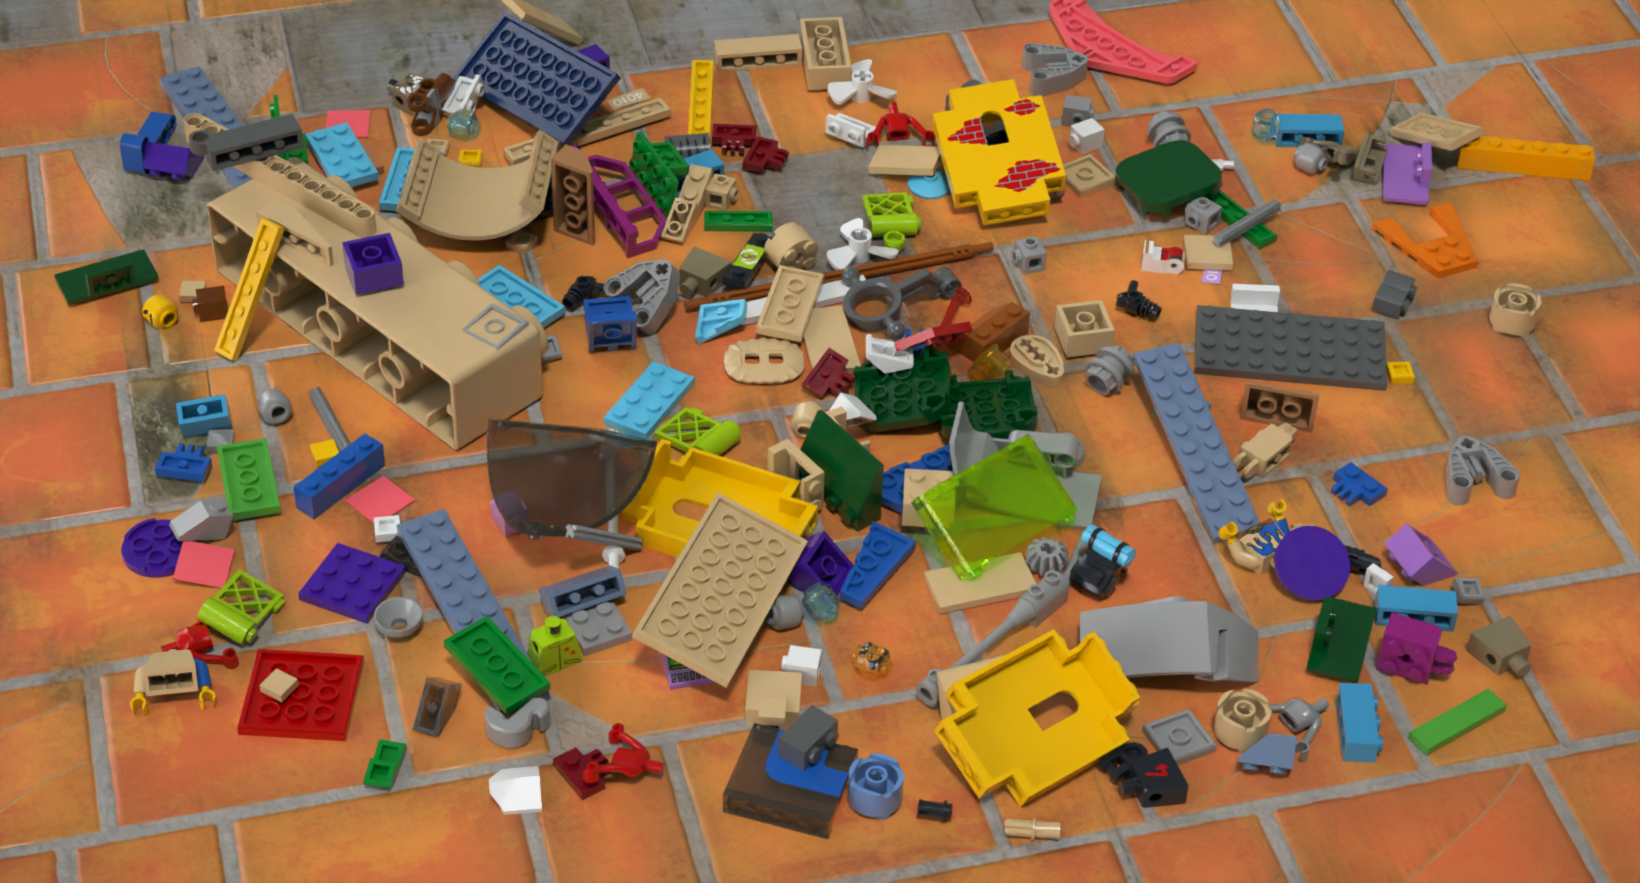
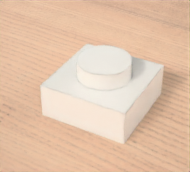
[374,515,402,543]
[1363,563,1394,594]

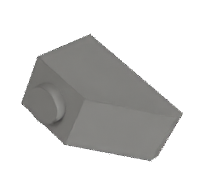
[169,499,233,541]

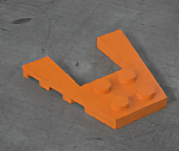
[1371,202,1478,278]

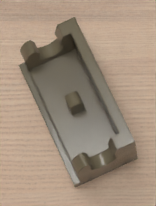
[1353,132,1388,185]

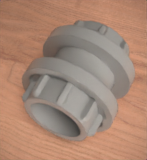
[1147,111,1191,147]
[1085,345,1135,395]

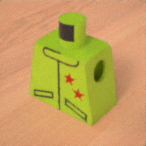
[527,616,583,676]

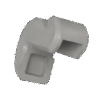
[484,698,551,748]

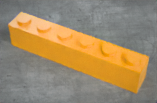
[1456,136,1595,181]

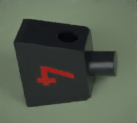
[1118,747,1189,808]

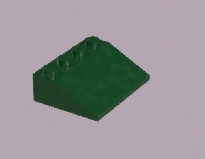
[799,409,884,532]

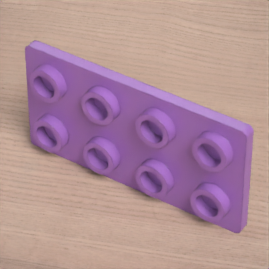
[1383,142,1432,205]

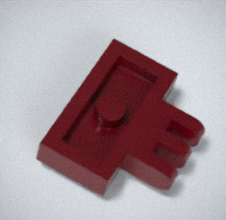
[712,124,757,153]
[742,136,789,173]
[801,347,856,399]
[553,747,612,800]

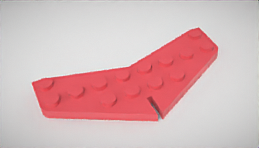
[1049,0,1198,85]

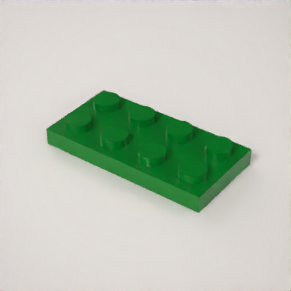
[443,616,550,715]

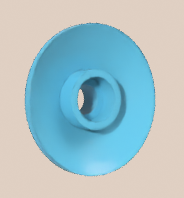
[908,170,950,199]

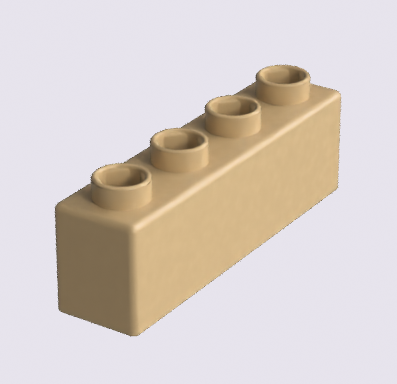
[207,157,548,450]

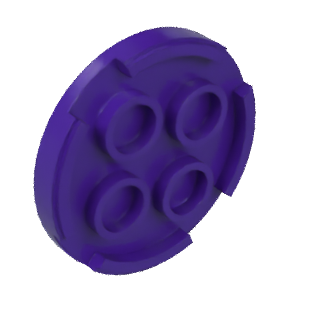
[121,518,199,578]
[1274,526,1350,602]

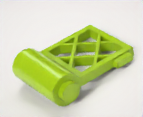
[862,192,921,238]
[654,407,741,456]
[197,569,285,646]

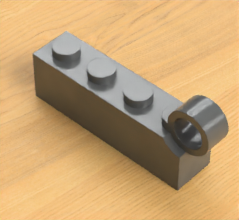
[189,113,304,171]

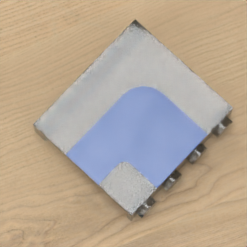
[723,723,858,839]

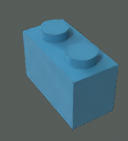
[176,394,233,438]

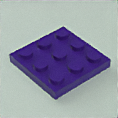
[298,543,406,624]

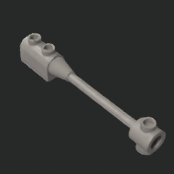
[916,570,1069,708]

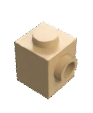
[705,174,739,211]

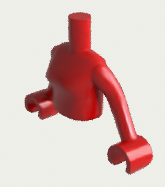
[866,102,936,147]
[161,621,239,669]
[583,723,664,783]

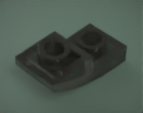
[380,536,423,578]

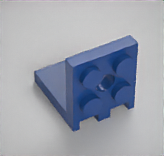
[583,296,637,353]

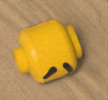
[142,294,178,329]

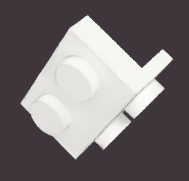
[442,74,485,121]
[825,113,876,147]

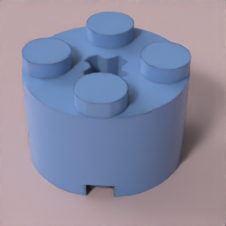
[848,753,904,820]

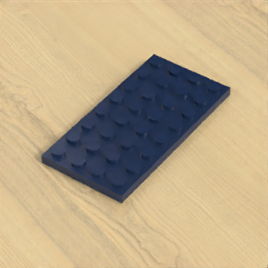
[452,12,621,146]

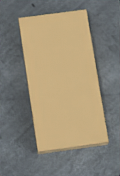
[501,0,583,45]
[1389,113,1484,151]
[756,265,825,343]
[803,305,861,374]
[924,552,1036,614]

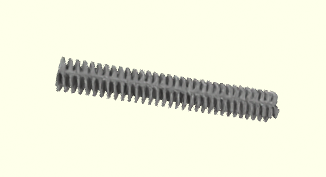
[1213,199,1282,248]
[309,387,350,452]
[566,524,643,551]

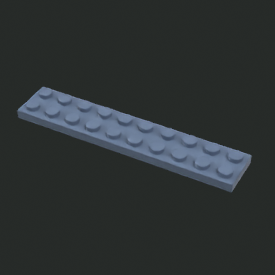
[159,66,253,189]
[1133,342,1260,544]
[397,509,549,715]

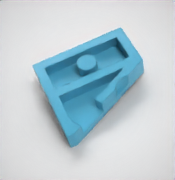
[695,299,748,344]

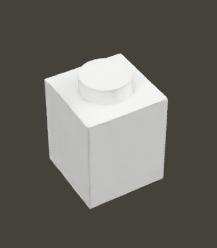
[1069,118,1105,155]
[781,645,822,687]

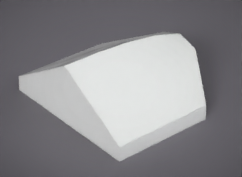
[866,334,914,374]
[489,766,542,815]

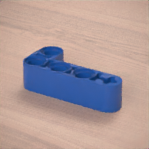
[120,111,176,174]

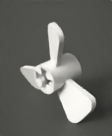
[828,59,897,105]
[827,218,899,270]

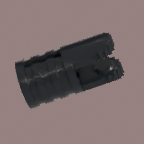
[1344,545,1382,572]

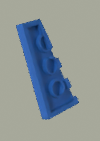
[840,521,916,609]

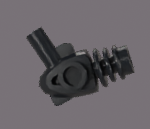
[562,276,605,310]
[1116,280,1162,320]

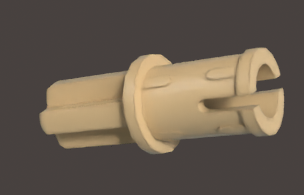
[1004,818,1060,840]

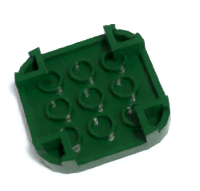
[1116,140,1222,218]
[853,345,952,432]
[938,370,1038,441]

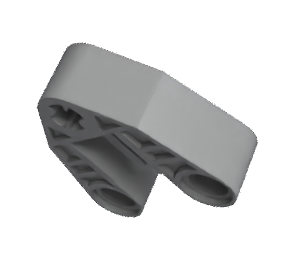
[1022,43,1088,97]
[604,259,680,335]
[1445,436,1520,505]

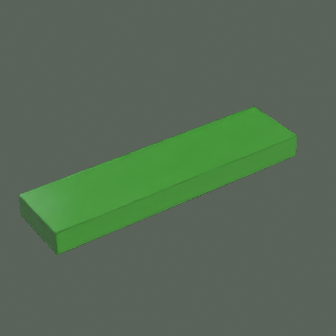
[1408,688,1507,755]

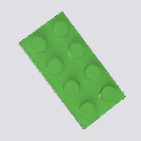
[217,438,281,521]

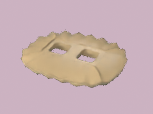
[724,337,804,384]

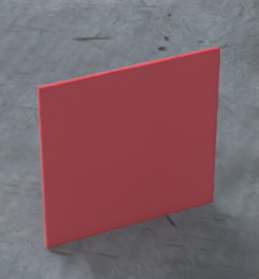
[326,110,370,138]
[345,476,415,523]
[173,541,235,588]

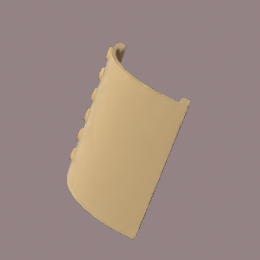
[396,130,559,241]

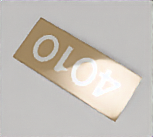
[607,88,651,110]

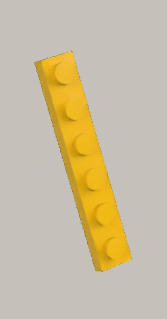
[688,60,714,138]
[214,218,285,360]

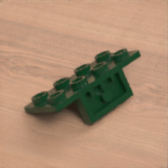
[54,249,159,305]
[1306,596,1376,683]

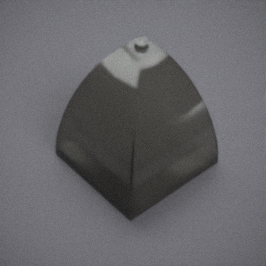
[487,418,657,540]

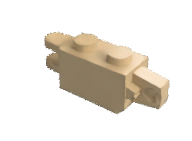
[1233,423,1297,479]

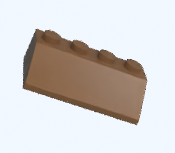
[551,145,595,246]

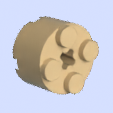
[764,222,818,269]
[1489,283,1541,337]
[1214,689,1272,753]

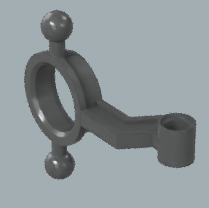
[841,266,962,340]

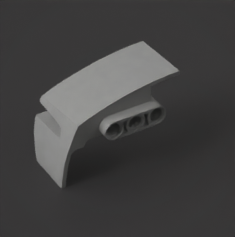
[949,402,1102,530]
[1080,596,1258,683]

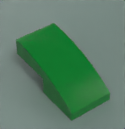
[363,739,407,789]

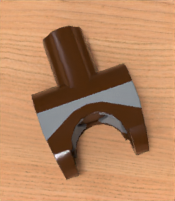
[407,73,455,136]

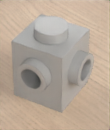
[1185,196,1222,235]
[1012,236,1047,275]

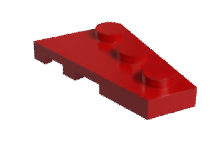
[894,321,973,351]

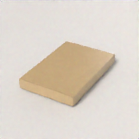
[868,145,941,176]

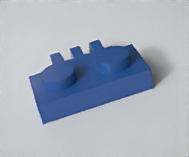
[155,443,212,482]
[1331,462,1388,507]

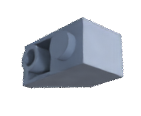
[1237,733,1297,774]

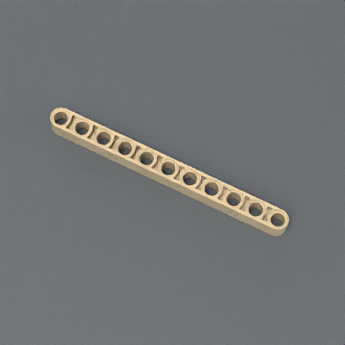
[183,113,376,237]

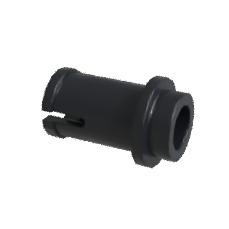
[917,799,953,822]

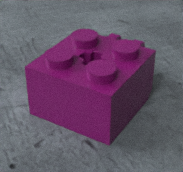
[1376,613,1457,685]

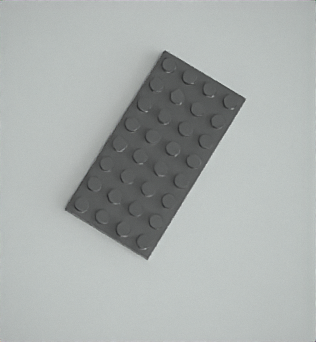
[1195,305,1387,391]

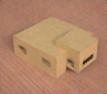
[745,670,802,732]

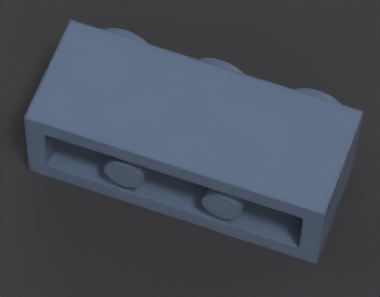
[539,565,627,617]

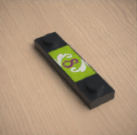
[722,233,773,290]

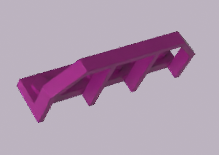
[572,145,667,258]

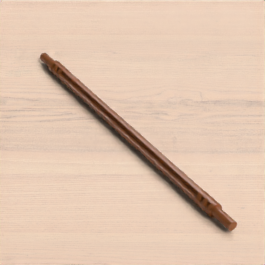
[684,242,994,311]

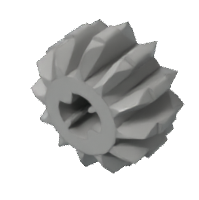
[1026,536,1069,578]

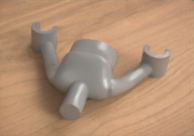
[1269,698,1329,762]

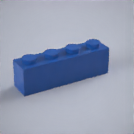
[293,433,385,519]

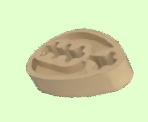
[1009,335,1064,386]

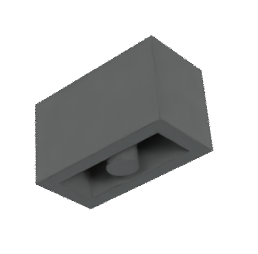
[778,705,839,771]

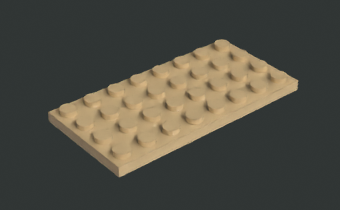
[632,492,808,688]

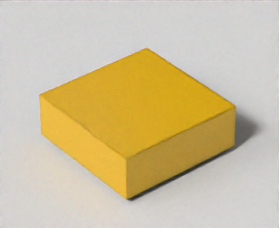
[458,149,483,167]
[1386,362,1415,385]
[310,439,339,467]

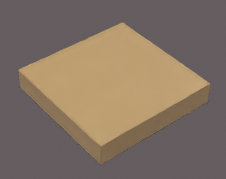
[1063,154,1116,198]
[1183,235,1233,271]

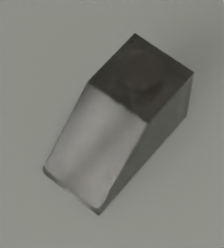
[412,677,462,737]

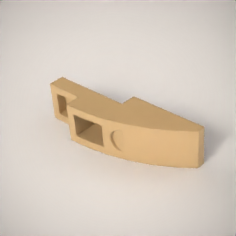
[661,164,713,243]

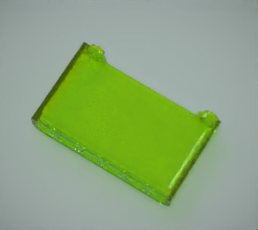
[911,434,1078,581]

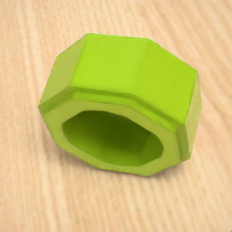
[883,231,906,252]

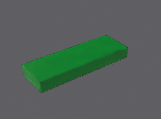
[704,211,772,232]

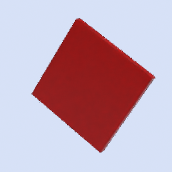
[237,649,364,741]

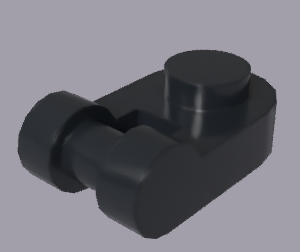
[1098,742,1148,785]

